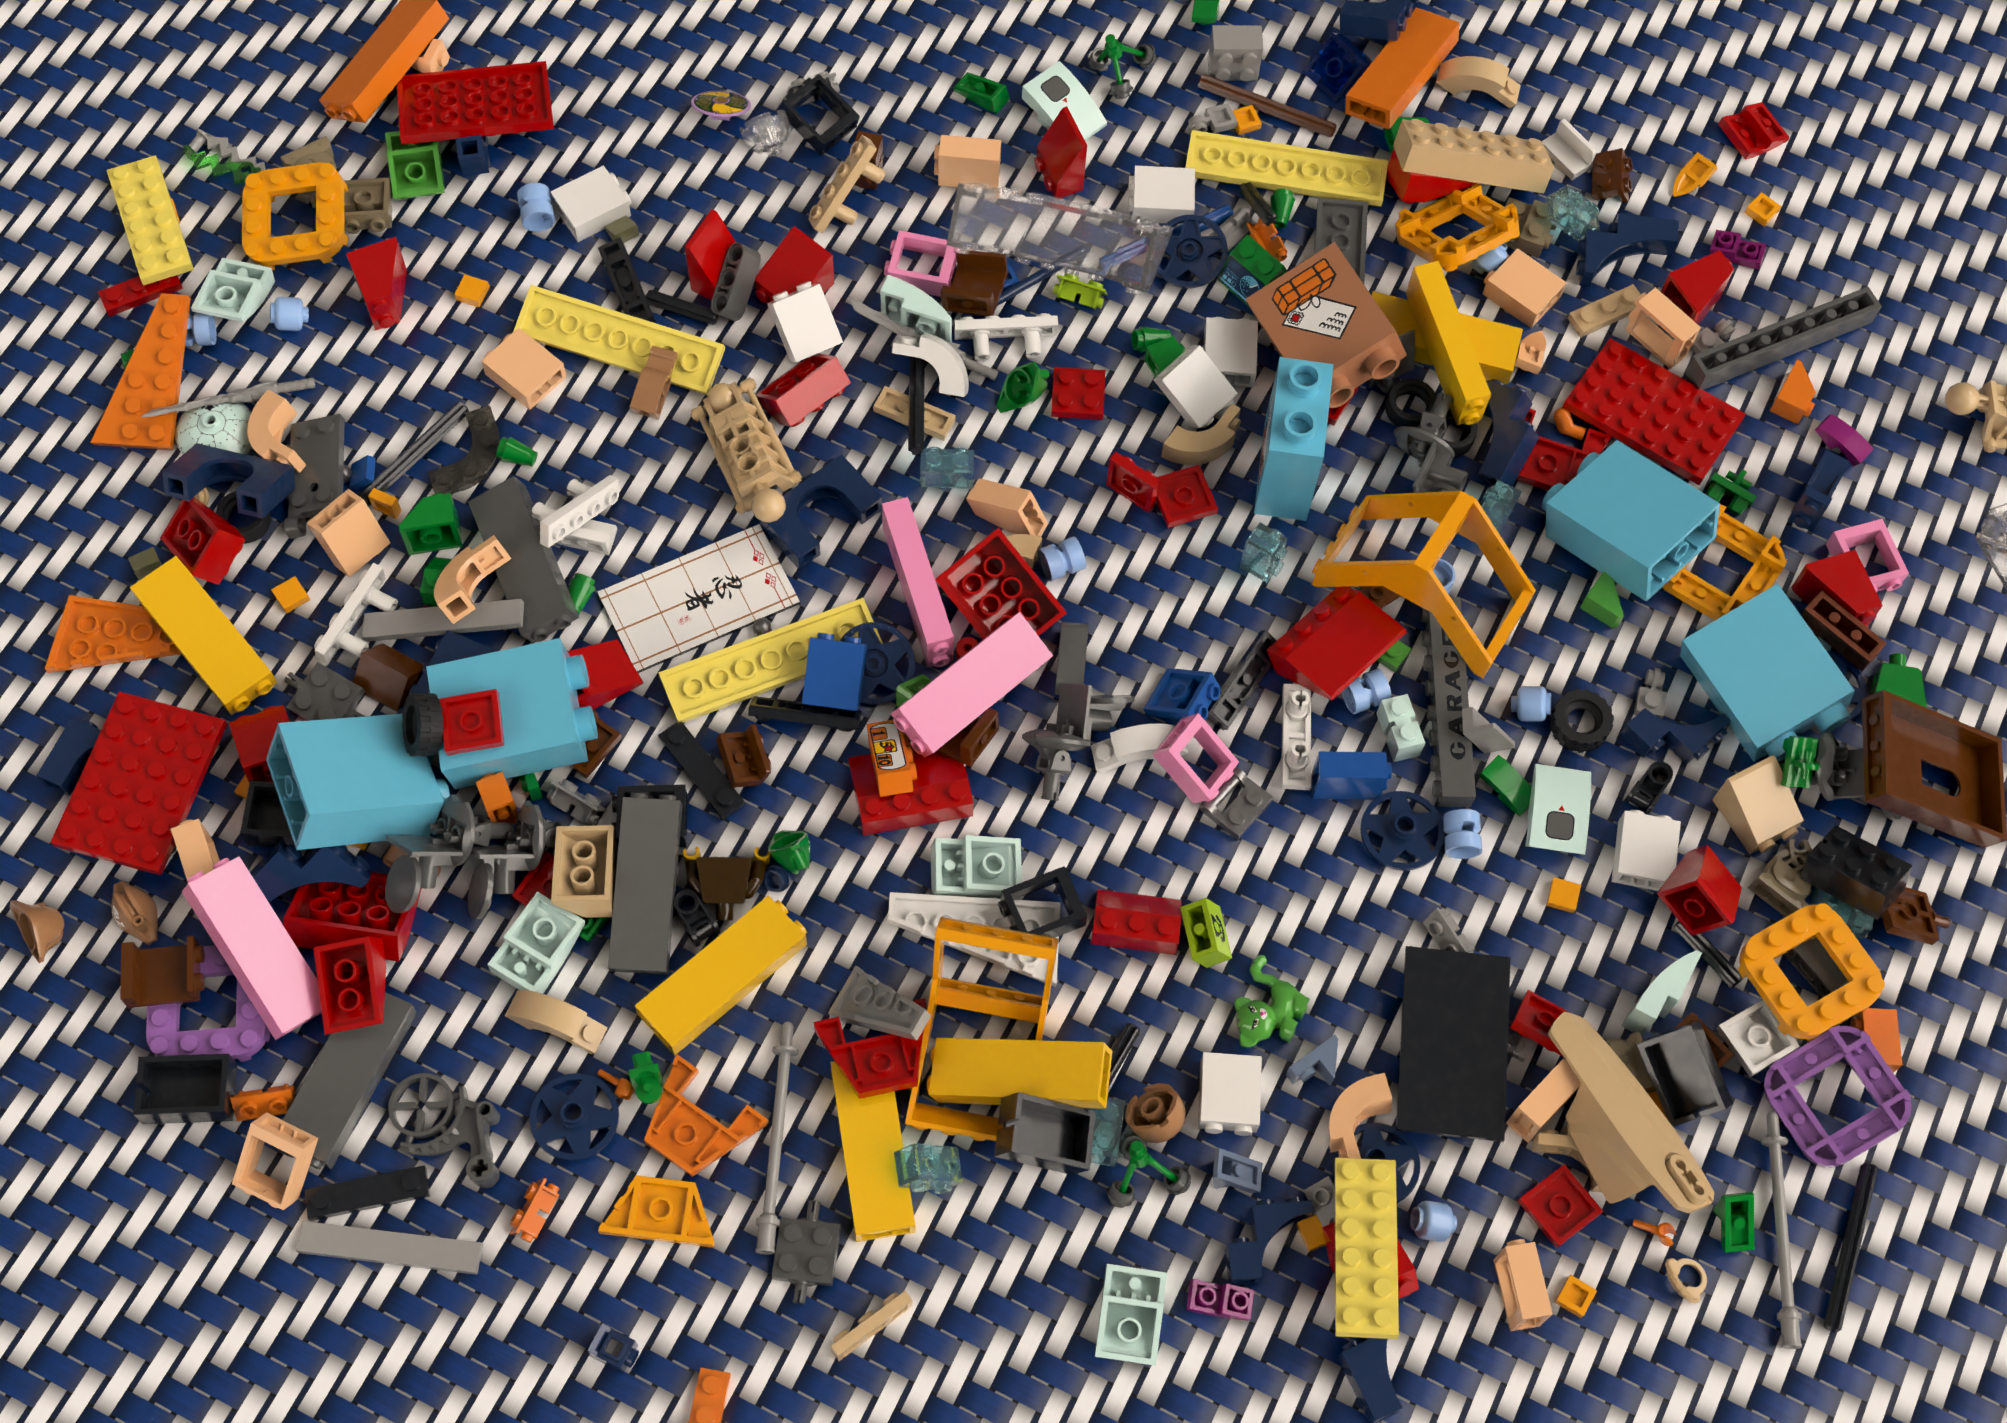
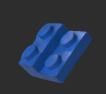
[1143,668,1220,726]

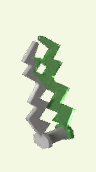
[183,129,266,185]

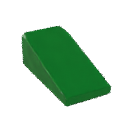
[953,72,1009,114]

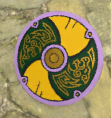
[691,91,751,121]

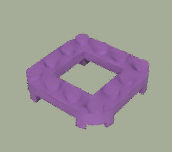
[146,945,271,1062]
[1764,1025,1911,1168]

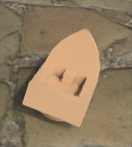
[411,39,450,73]
[1514,331,1546,375]

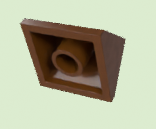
[353,643,424,712]

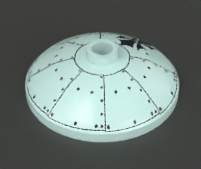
[175,401,252,454]

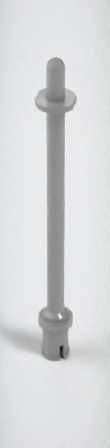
[755,1021,799,1255]
[1761,1112,1802,1349]

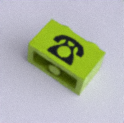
[1180,898,1232,968]

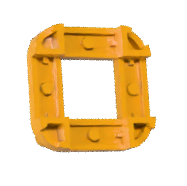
[242,162,348,271]
[1395,184,1520,271]
[1662,504,1787,621]
[1738,903,1885,1041]

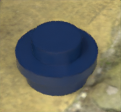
[763,864,791,892]

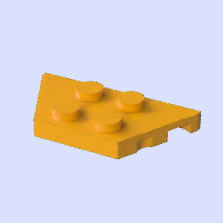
[598,1175,715,1248]

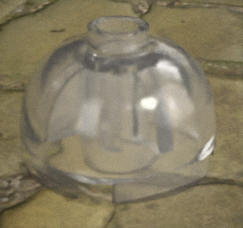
[740,110,791,157]

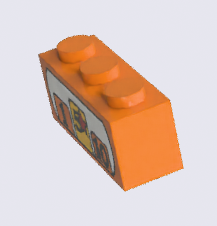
[866,720,917,797]

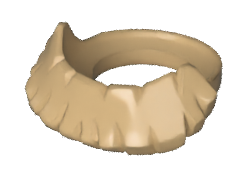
[1665,1258,1707,1303]

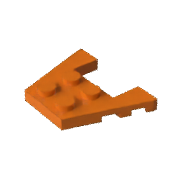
[644,1054,769,1177]

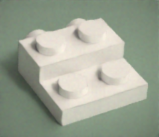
[1716,1000,1800,1077]

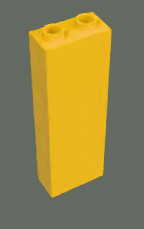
[1406,261,1491,425]
[1372,291,1523,385]
[130,556,278,715]
[635,895,807,1056]
[927,1038,1112,1109]
[830,1061,916,1242]

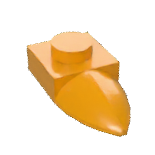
[1673,152,1717,197]

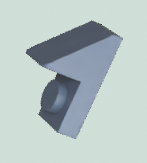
[1286,1034,1338,1086]
[1213,1148,1263,1193]

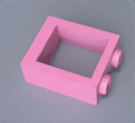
[884,230,959,297]
[1826,519,1909,592]
[1152,713,1239,804]

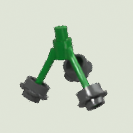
[1088,34,1156,99]
[1106,1132,1191,1208]

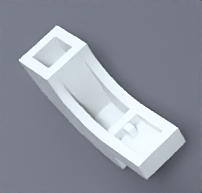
[892,333,969,397]
[1091,723,1188,773]

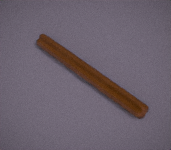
[1198,74,1337,137]

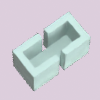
[1376,694,1425,762]

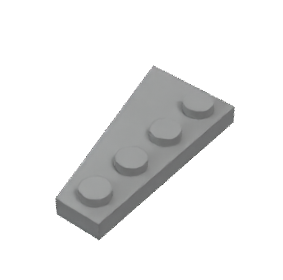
[828,966,931,1040]

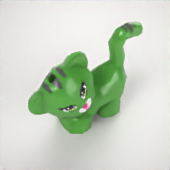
[1234,955,1310,1048]

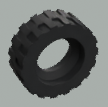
[1549,689,1614,753]
[402,693,443,756]

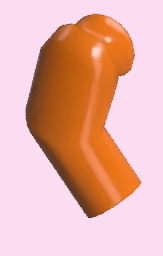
[1553,407,1586,440]

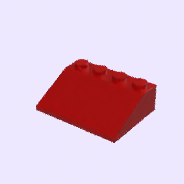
[935,527,1067,639]
[1267,586,1407,700]
[848,747,974,836]
[283,872,422,962]

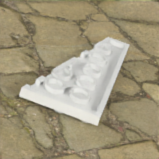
[888,892,1061,987]

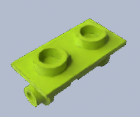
[1053,273,1108,310]

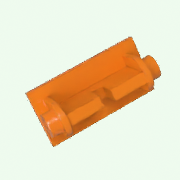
[1246,218,1288,262]
[230,1083,296,1121]
[509,1178,559,1243]

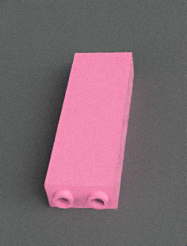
[882,497,954,668]
[890,612,1053,758]
[182,857,322,1040]

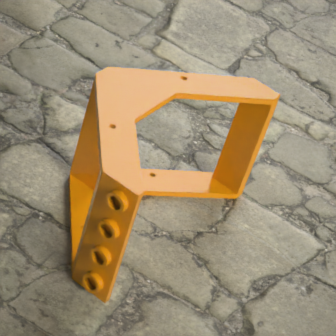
[1312,491,1536,679]
[905,917,1059,1141]

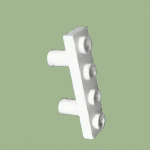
[954,313,1058,361]
[532,475,619,548]
[314,563,398,665]
[1281,684,1311,790]

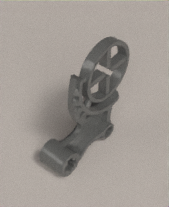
[388,1073,500,1189]

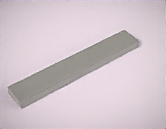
[362,599,524,642]
[296,1221,483,1275]

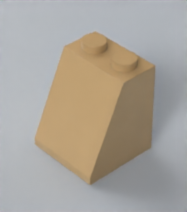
[1712,755,1804,854]

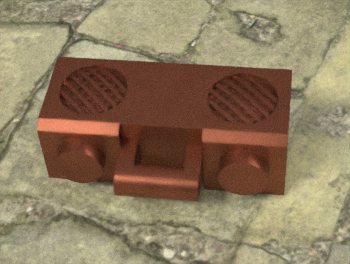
[1801,591,1887,672]

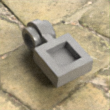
[1188,103,1238,134]
[1691,318,1736,354]
[1634,668,1667,719]

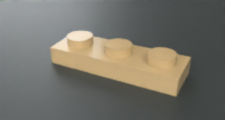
[1567,284,1641,338]
[873,386,956,441]
[831,1291,913,1361]

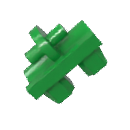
[1706,469,1757,517]
[1780,736,1820,788]
[628,1051,664,1104]

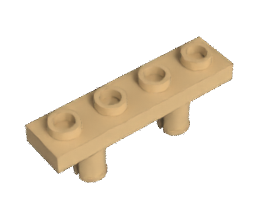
[808,135,885,234]

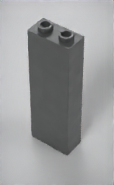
[468,476,580,644]
[608,793,683,975]
[278,992,417,1170]

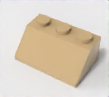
[551,825,618,918]

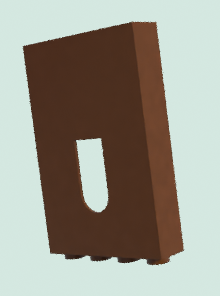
[1862,690,2007,848]

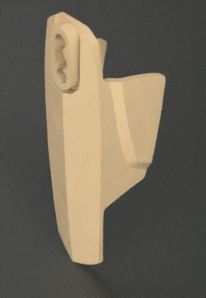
[1548,1012,1714,1213]

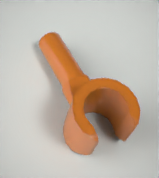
[597,1069,634,1100]
[1632,1219,1677,1246]

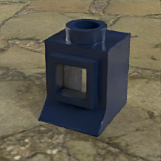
[587,1323,639,1373]

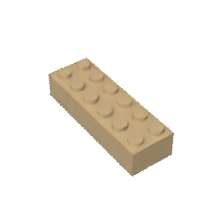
[1393,119,1555,194]

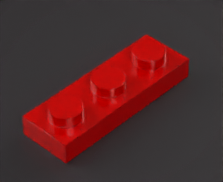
[98,275,183,317]

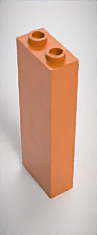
[319,0,449,123]
[1345,7,1460,129]

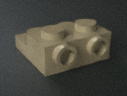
[344,177,393,234]
[1505,197,1560,257]

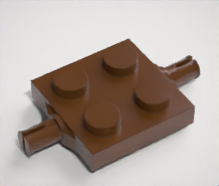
[1882,887,1951,945]

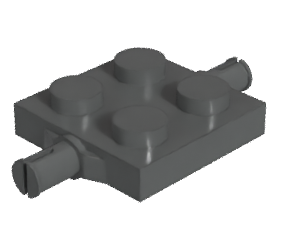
[284,662,365,721]
[772,1200,841,1305]

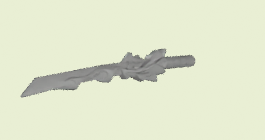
[849,296,999,381]
[141,378,315,417]

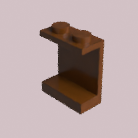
[941,249,1008,316]
[935,708,999,767]
[120,936,205,1008]

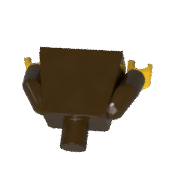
[682,847,771,920]

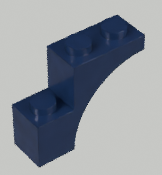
[455,135,492,177]
[1620,708,1731,764]
[1224,1197,1314,1285]

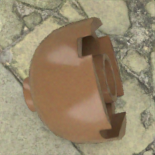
[1125,1083,1186,1143]

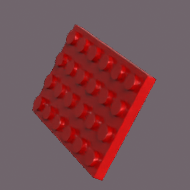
[397,61,554,144]
[1562,338,1746,485]
[50,691,227,876]

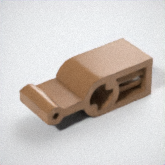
[630,345,678,420]

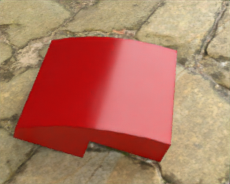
[1718,102,1790,160]

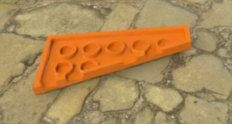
[90,293,191,450]
[45,595,231,673]

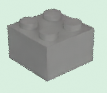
[1208,25,1263,81]

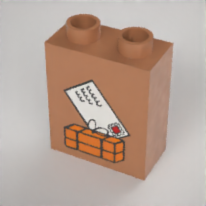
[1246,242,1407,408]

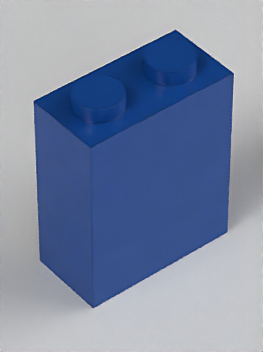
[802,633,868,711]
[1311,751,1392,800]

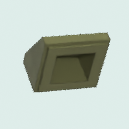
[604,215,639,243]
[128,547,162,580]

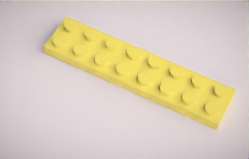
[1185,130,1388,207]
[513,285,725,395]
[658,598,883,723]

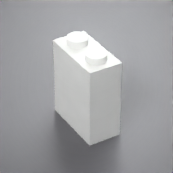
[550,165,632,242]
[1128,166,1195,224]
[767,281,843,362]
[1203,317,1258,387]
[1153,345,1238,428]
[1611,810,1681,891]
[1198,1052,1262,1136]

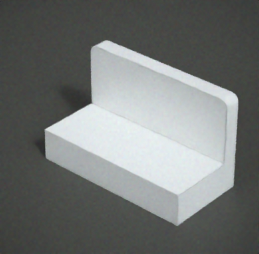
[1542,119,1597,180]
[557,520,618,556]

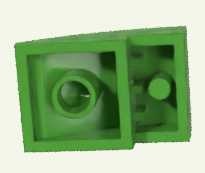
[385,131,445,200]

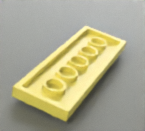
[107,155,194,286]
[1335,1158,1399,1339]

